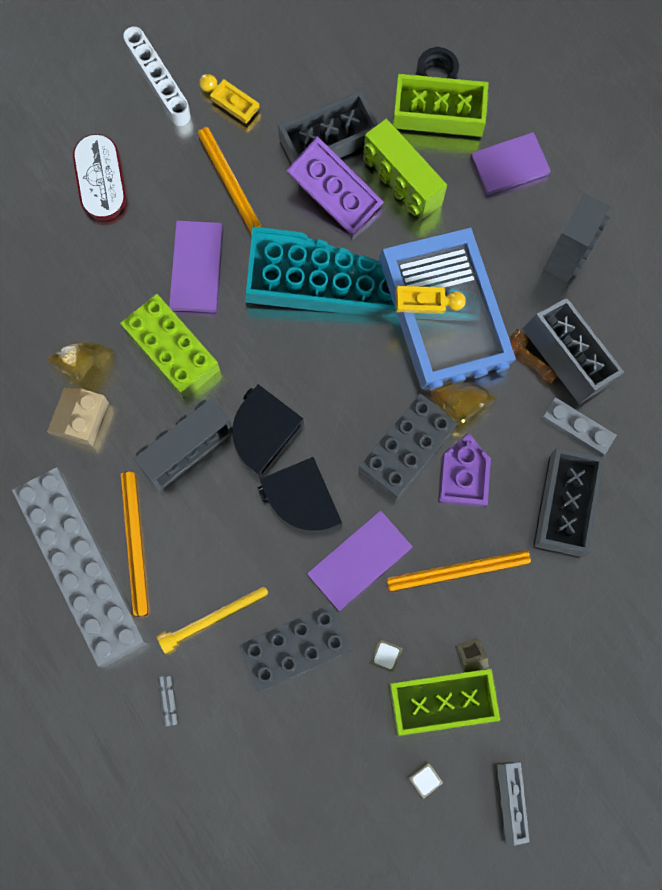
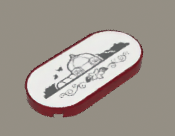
[73,134,127,221]

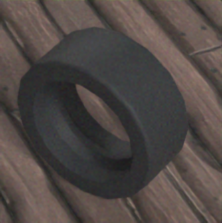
[416,47,459,79]

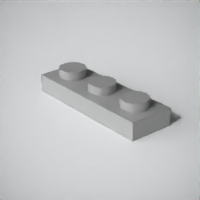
[542,397,617,456]
[497,762,530,846]

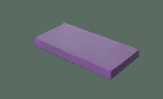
[285,136,384,236]
[169,221,223,313]
[307,511,413,611]

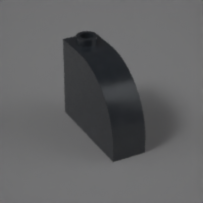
[232,384,304,479]
[257,457,342,534]

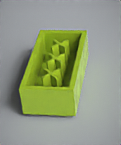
[393,74,489,137]
[363,118,447,220]
[120,294,220,400]
[389,669,500,736]

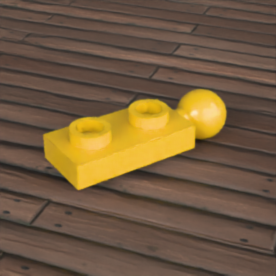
[199,74,260,124]
[396,286,466,314]

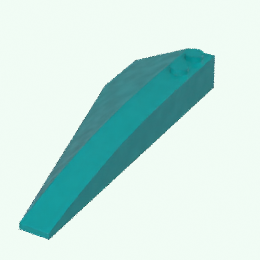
[245,226,481,321]

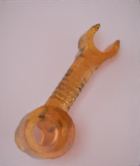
[510,329,557,383]

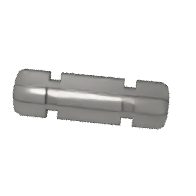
[157,675,177,726]

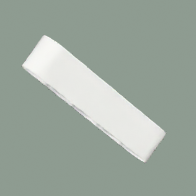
[124,27,190,126]

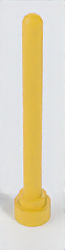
[156,587,268,654]

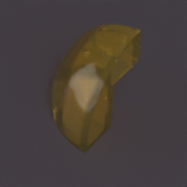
[47,341,114,381]
[431,382,497,423]

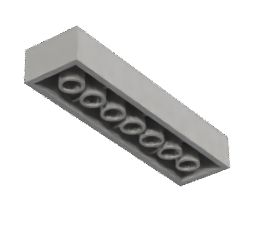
[12,467,148,668]

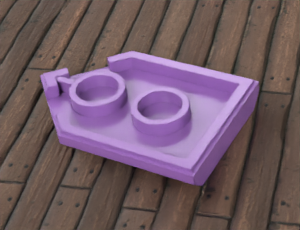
[439,433,491,506]

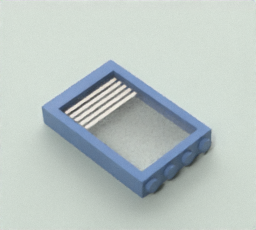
[379,228,516,390]

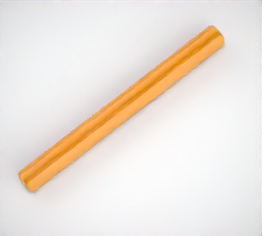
[198,127,262,235]
[120,471,148,616]
[387,550,531,591]

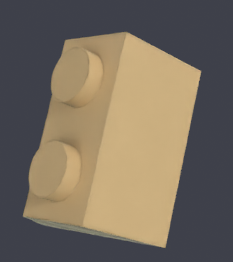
[47,388,109,447]

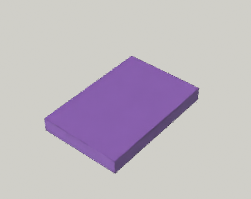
[470,132,551,196]

